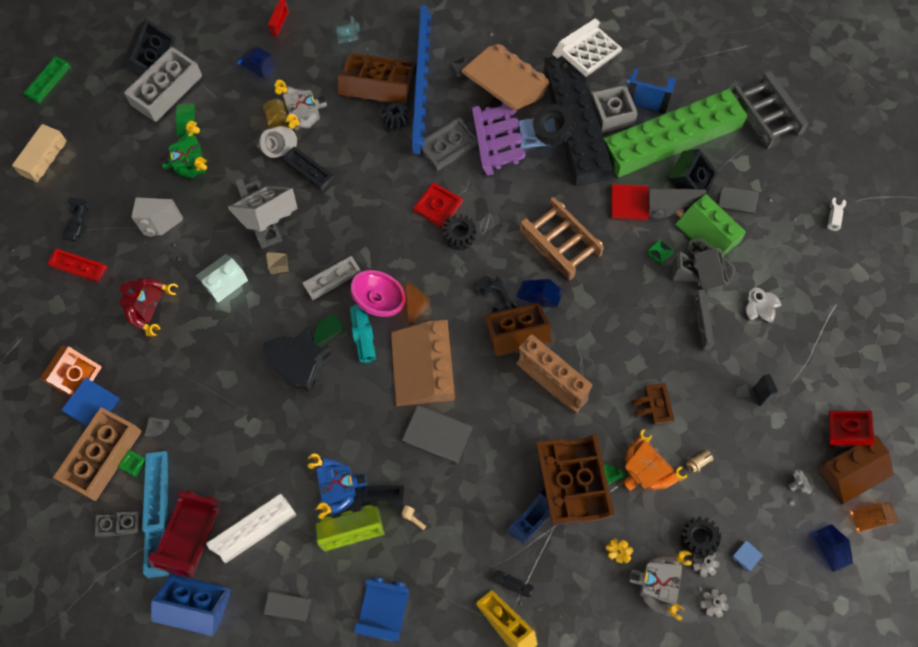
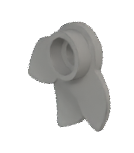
[745,288,781,323]

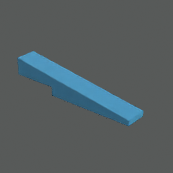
[142,451,169,579]

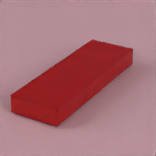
[47,248,107,283]

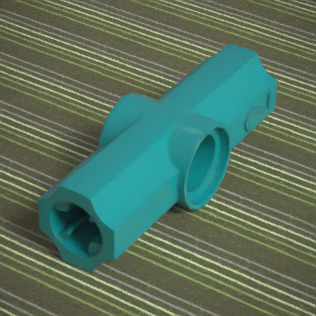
[350,304,376,363]

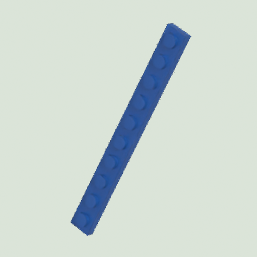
[412,5,431,154]

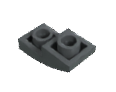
[95,512,139,537]

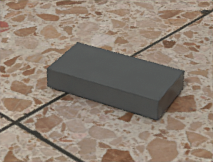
[263,592,311,622]

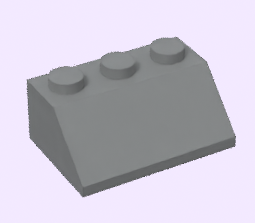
[228,186,298,232]

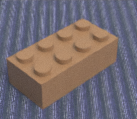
[53,407,142,501]

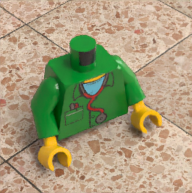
[161,121,207,178]

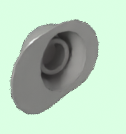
[257,126,297,158]

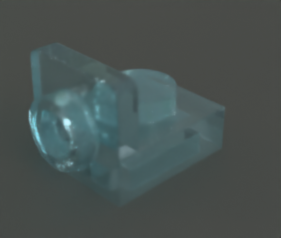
[335,16,360,43]

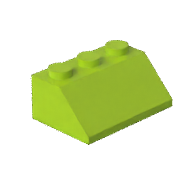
[316,505,385,552]

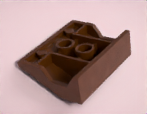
[338,53,416,104]
[536,434,614,525]

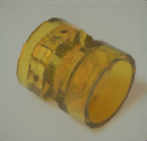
[263,99,290,129]

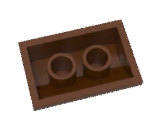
[484,303,552,356]
[818,435,894,504]

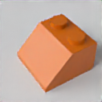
[40,346,101,396]

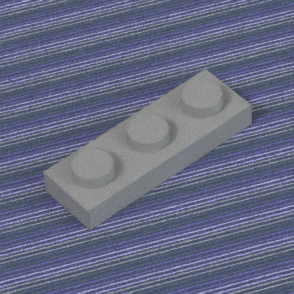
[303,256,361,300]

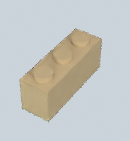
[12,124,66,182]

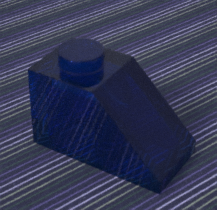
[237,47,275,79]
[516,279,563,308]

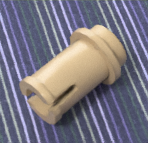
[686,449,713,473]

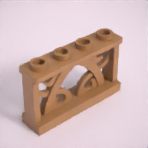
[517,335,593,414]

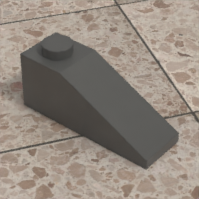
[649,189,706,219]

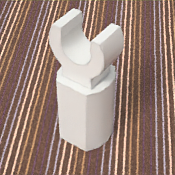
[827,198,846,231]

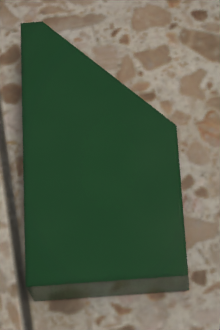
[313,313,345,346]

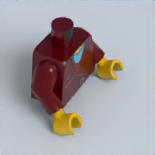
[119,278,178,337]

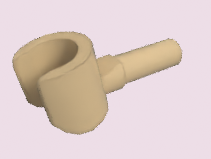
[401,506,426,530]

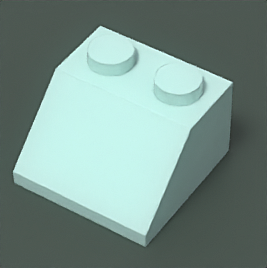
[196,254,248,302]

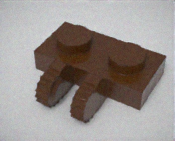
[632,383,675,425]

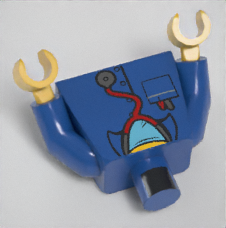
[308,454,367,519]

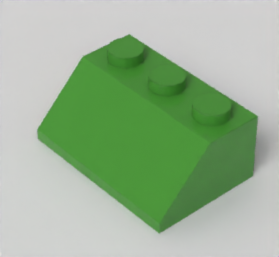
[676,194,746,256]

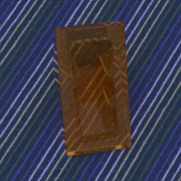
[406,282,431,325]
[851,503,899,533]

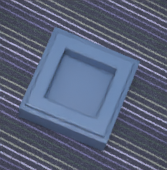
[732,540,763,572]

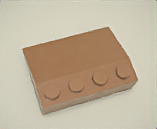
[462,44,550,111]
[391,320,455,406]

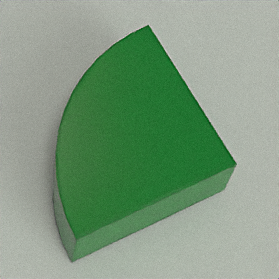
[603,464,626,485]

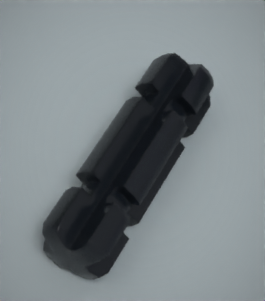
[493,570,534,598]

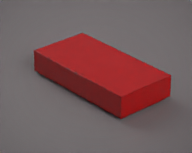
[268,0,289,36]

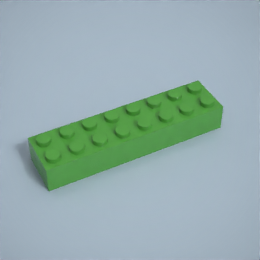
[604,89,747,178]

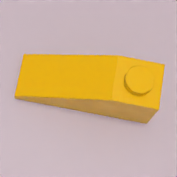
[476,590,537,647]

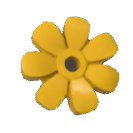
[606,538,633,563]

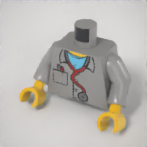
[274,80,327,131]
[629,551,692,620]

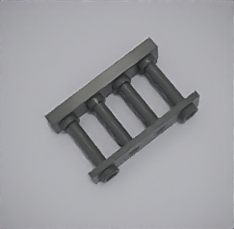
[732,71,809,149]

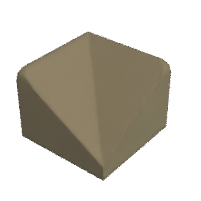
[266,252,289,274]

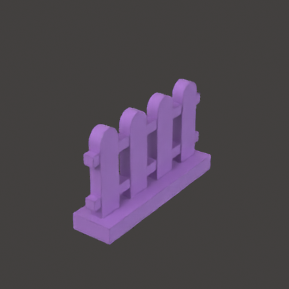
[472,103,525,176]

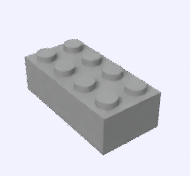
[124,47,202,122]

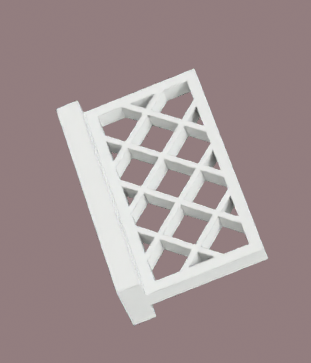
[553,18,622,76]
[206,494,296,563]

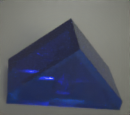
[812,524,853,572]

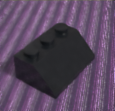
[121,19,176,76]

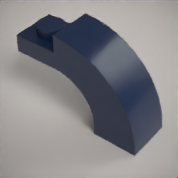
[507,489,550,544]

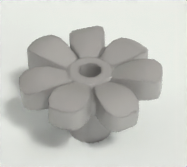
[789,469,813,494]
[692,553,720,578]
[700,589,729,618]

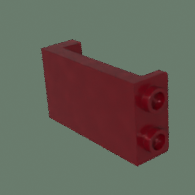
[148,491,220,579]

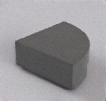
[144,417,170,438]

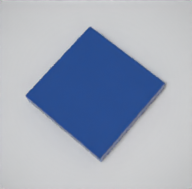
[62,378,120,427]

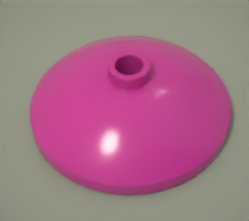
[350,270,406,317]

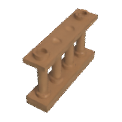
[520,197,604,281]

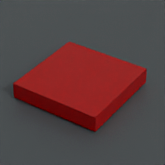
[413,182,463,228]
[611,184,649,220]
[829,411,875,445]

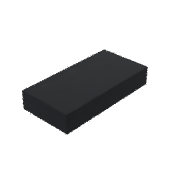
[752,374,778,406]
[362,486,404,505]

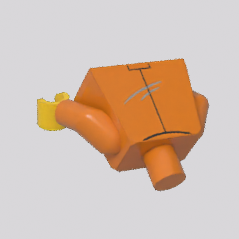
[623,429,687,490]

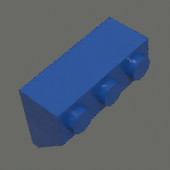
[151,574,231,636]

